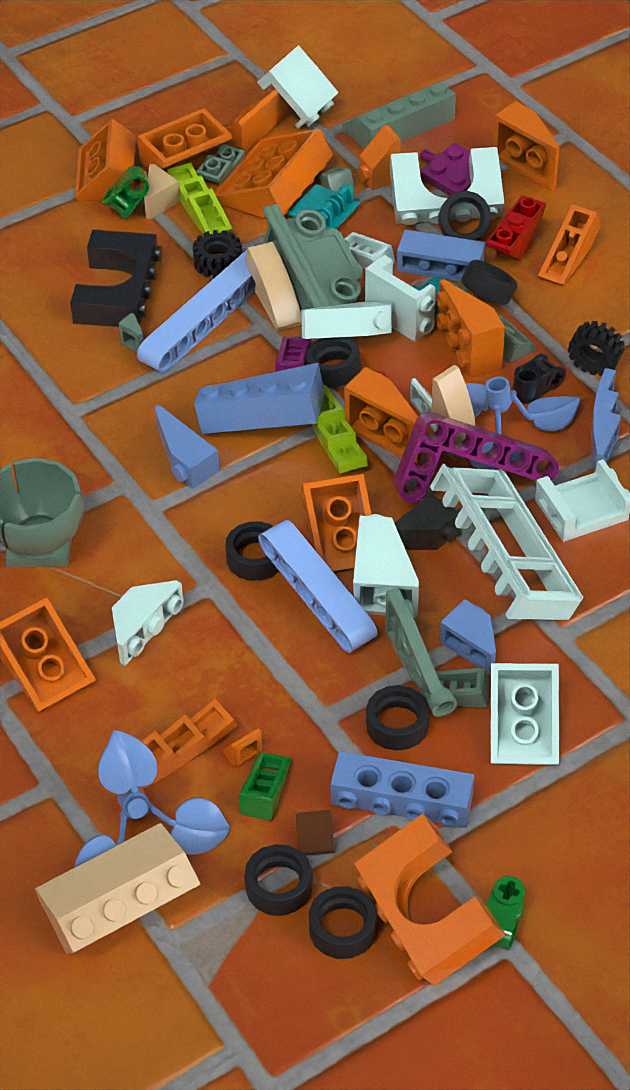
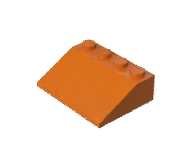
[214,129,333,218]

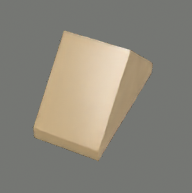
[144,164,180,219]

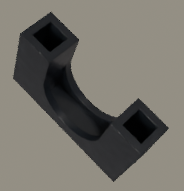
[70,230,162,327]

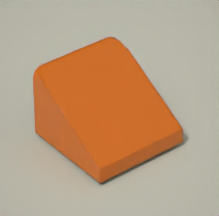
[222,728,263,767]

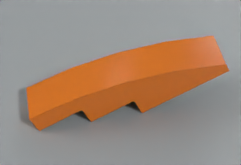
[141,699,238,789]

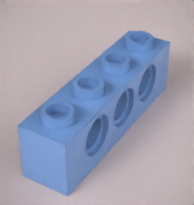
[330,751,474,828]

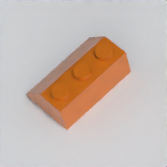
[137,108,232,170]
[75,118,136,201]

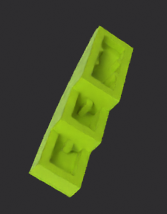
[166,162,233,234]
[311,385,368,474]

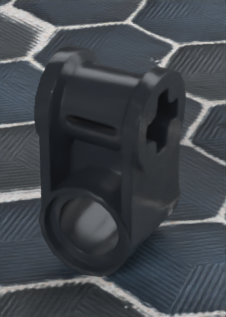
[512,353,566,404]

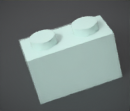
[491,663,559,765]

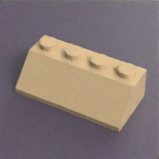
[34,823,200,954]

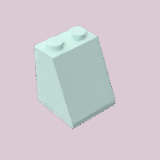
[353,514,419,617]

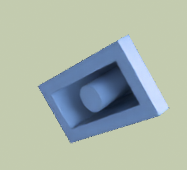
[440,599,496,675]

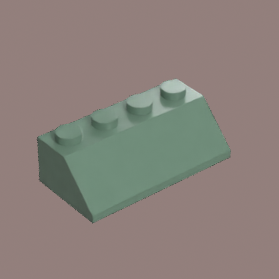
[342,82,456,149]

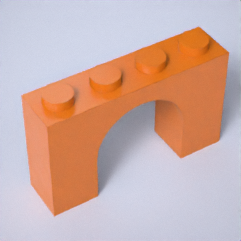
[354,813,505,986]

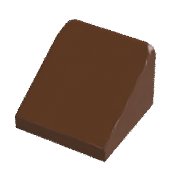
[296,810,335,856]

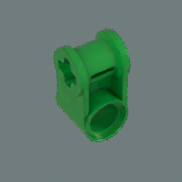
[101,166,149,219]
[486,876,525,951]

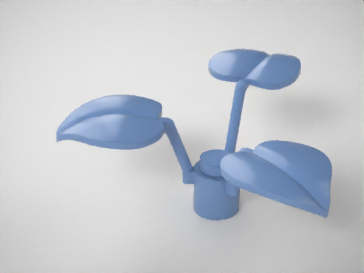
[465,377,580,472]
[74,730,230,868]

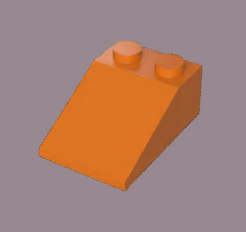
[493,101,560,191]
[344,367,421,463]
[300,474,371,572]
[0,597,96,713]

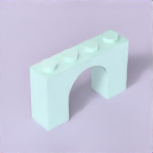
[390,147,505,225]

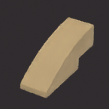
[245,242,302,331]
[432,365,476,461]

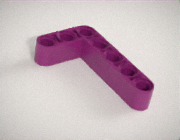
[393,412,559,503]

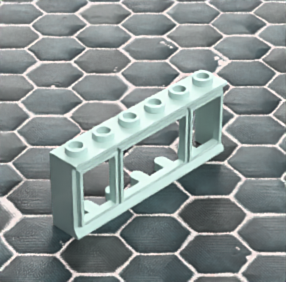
[430,464,584,620]

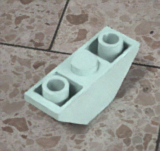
[112,580,184,665]

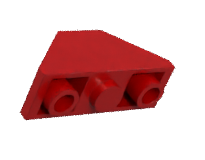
[485,195,546,260]

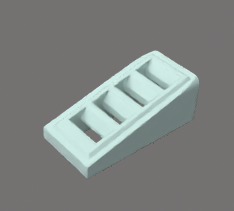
[344,232,395,269]

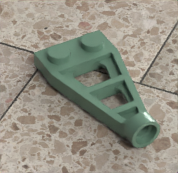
[385,588,457,717]

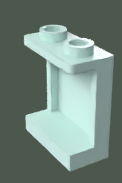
[257,45,339,128]
[365,255,436,342]
[535,459,630,542]

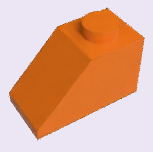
[358,125,401,191]

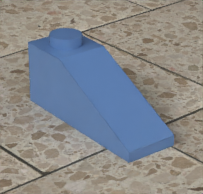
[154,405,220,489]

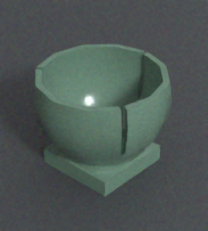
[0,458,85,567]

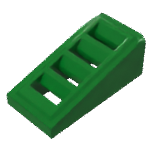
[239,752,292,820]

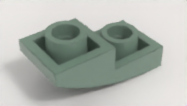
[196,144,246,183]

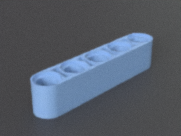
[259,520,377,653]

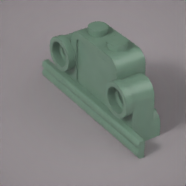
[262,204,363,310]

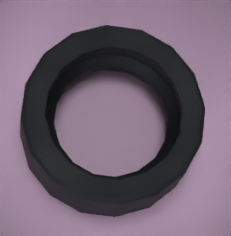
[438,191,491,241]
[461,259,518,305]
[305,337,362,387]
[225,521,279,580]
[366,685,429,751]
[244,844,312,916]
[309,886,377,959]

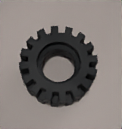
[192,230,242,279]
[568,321,625,376]

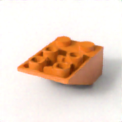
[435,279,505,377]

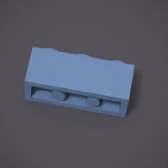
[397,230,485,282]

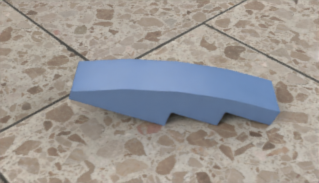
[591,368,621,472]

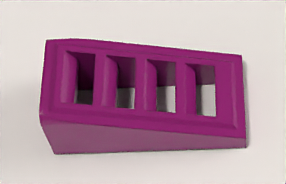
[275,336,311,372]

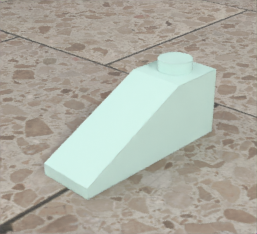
[301,301,392,339]

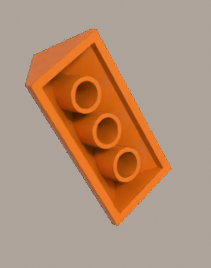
[224,85,293,152]

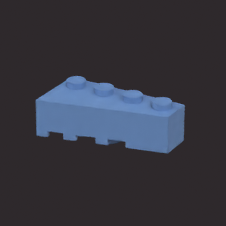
[194,363,325,434]

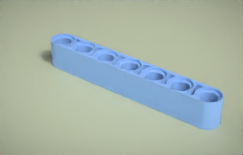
[137,246,256,373]

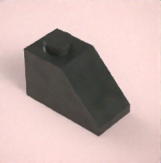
[394,494,459,550]

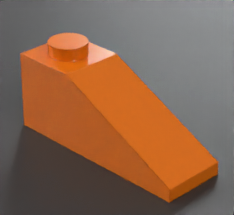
[538,204,601,287]

